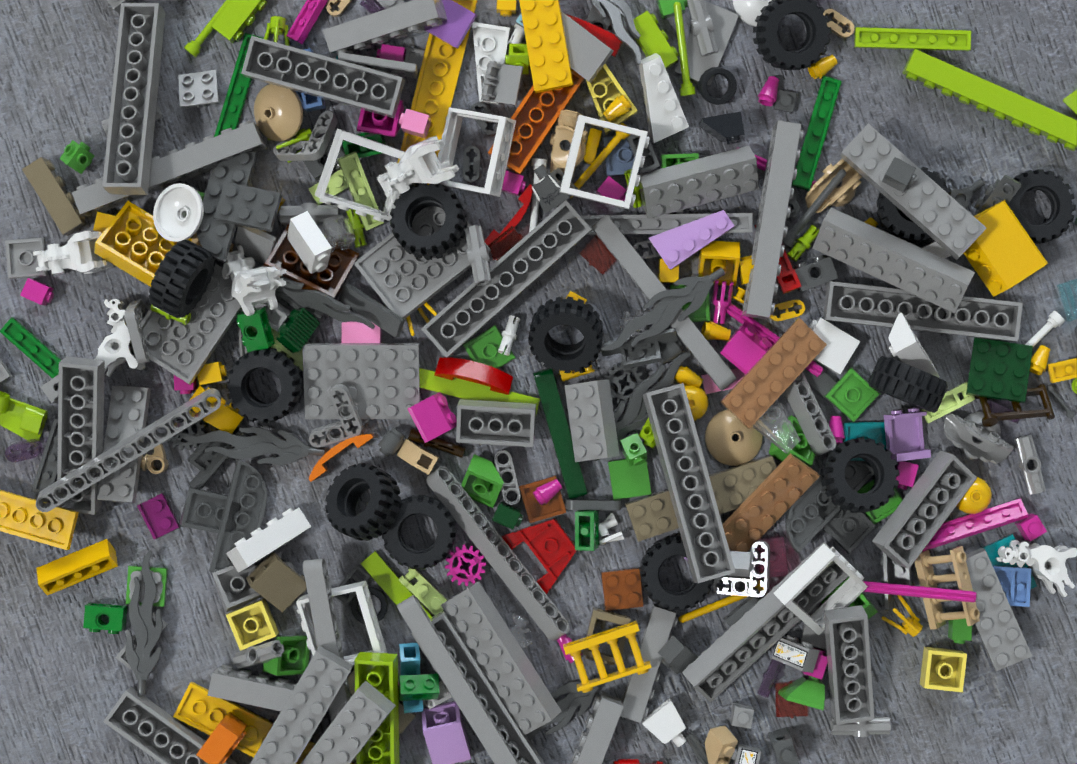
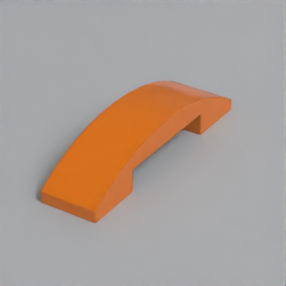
[309,433,375,482]

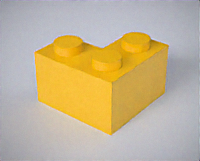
[189,386,244,434]

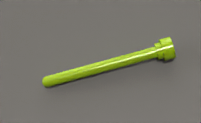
[184,0,231,58]
[673,2,696,96]

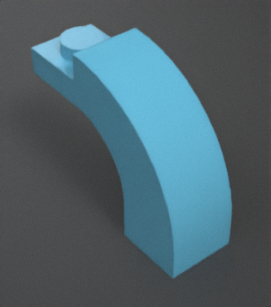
[399,643,423,713]

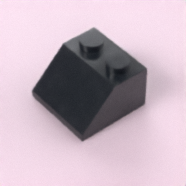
[699,112,745,145]

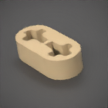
[326,0,353,17]
[823,9,854,38]

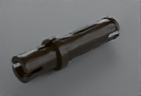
[408,428,466,458]

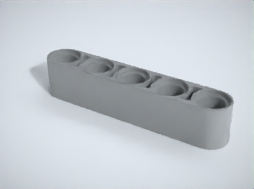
[784,372,836,455]

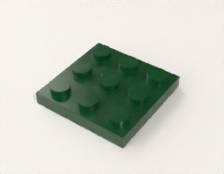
[966,337,1033,403]

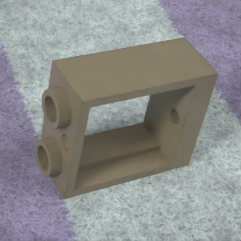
[582,607,631,665]

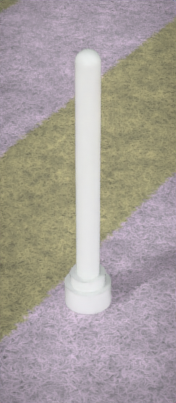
[529,158,547,232]
[1025,311,1065,347]

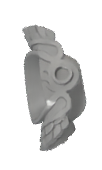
[943,412,1014,464]

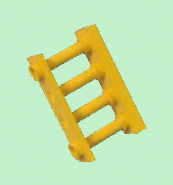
[563,621,652,693]

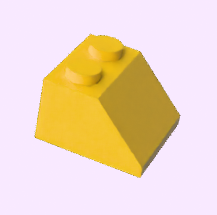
[698,241,740,286]

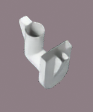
[599,513,625,545]

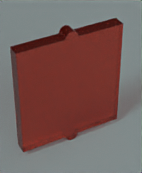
[488,226,523,261]
[579,235,616,275]
[775,681,808,718]

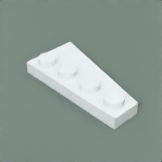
[472,22,510,105]

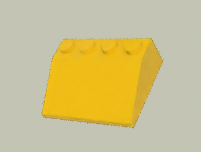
[963,200,1048,297]
[94,201,192,287]

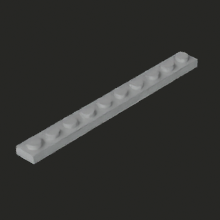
[581,213,753,235]

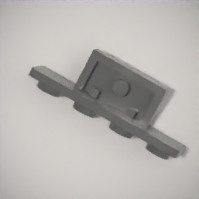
[974,175,1021,216]
[601,328,678,369]
[187,427,246,489]
[881,552,912,611]

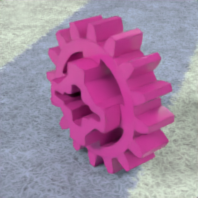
[445,544,486,586]

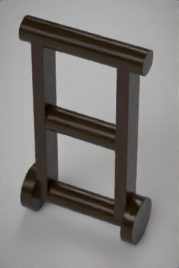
[974,384,1055,427]

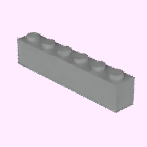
[620,604,678,723]

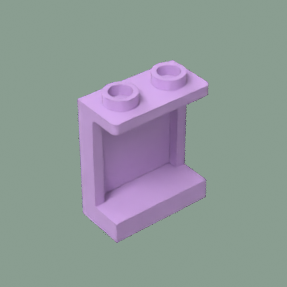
[884,408,931,462]

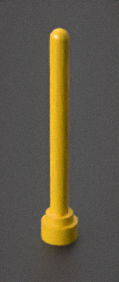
[570,122,631,198]
[678,579,767,623]

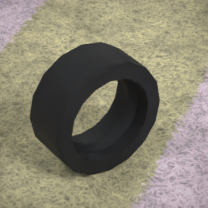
[698,67,737,105]
[351,587,388,624]

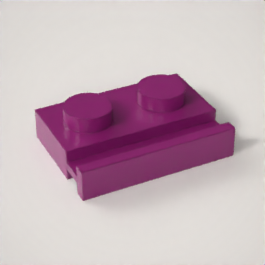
[137,493,180,540]

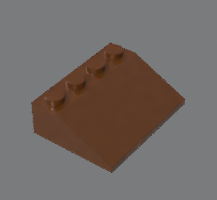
[264,223,359,300]

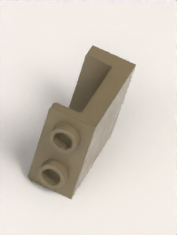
[246,551,307,612]

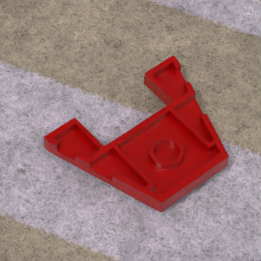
[501,518,577,594]

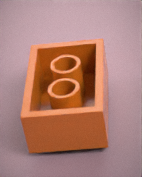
[196,712,248,764]

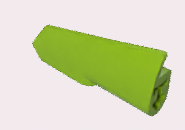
[0,391,48,445]

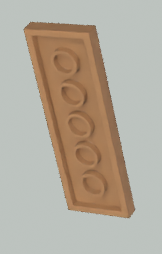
[721,318,827,429]
[722,453,820,552]

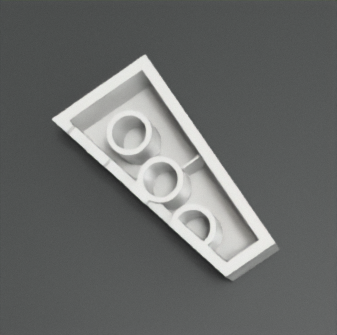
[639,53,689,143]
[226,508,311,573]

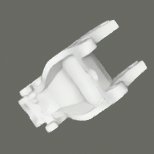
[377,136,459,197]
[33,231,114,275]
[222,245,286,316]
[95,299,146,377]
[996,540,1077,597]

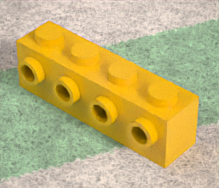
[36,539,118,596]

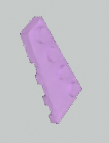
[649,210,735,270]

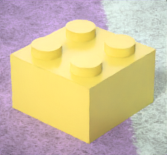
[226,598,279,651]
[920,646,967,692]

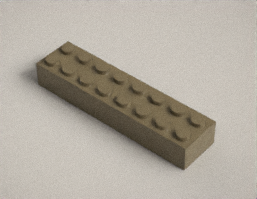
[625,455,776,542]

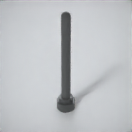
[782,169,846,247]

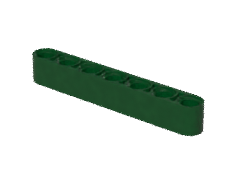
[533,367,588,499]

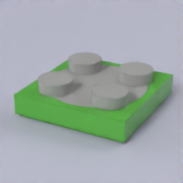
[126,565,168,607]

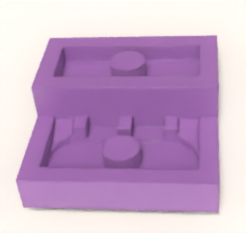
[424,0,477,49]

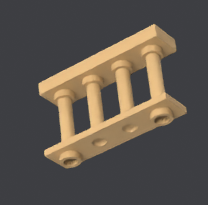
[914,546,980,630]

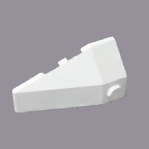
[888,312,940,378]

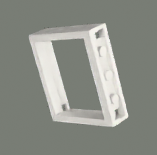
[438,107,516,197]
[559,115,650,209]
[315,128,406,222]
[774,544,868,635]
[296,580,387,665]

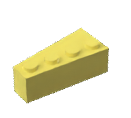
[585,64,638,135]

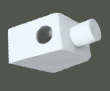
[642,698,686,747]

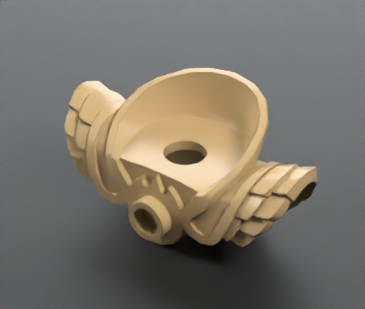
[550,110,588,177]
[805,159,862,213]

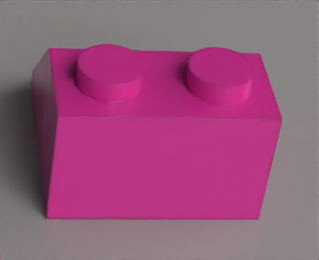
[357,100,404,137]
[720,322,773,375]
[407,392,457,443]

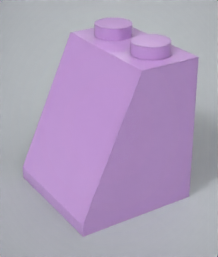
[422,701,471,764]

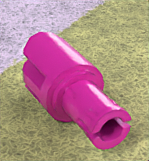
[712,280,734,324]

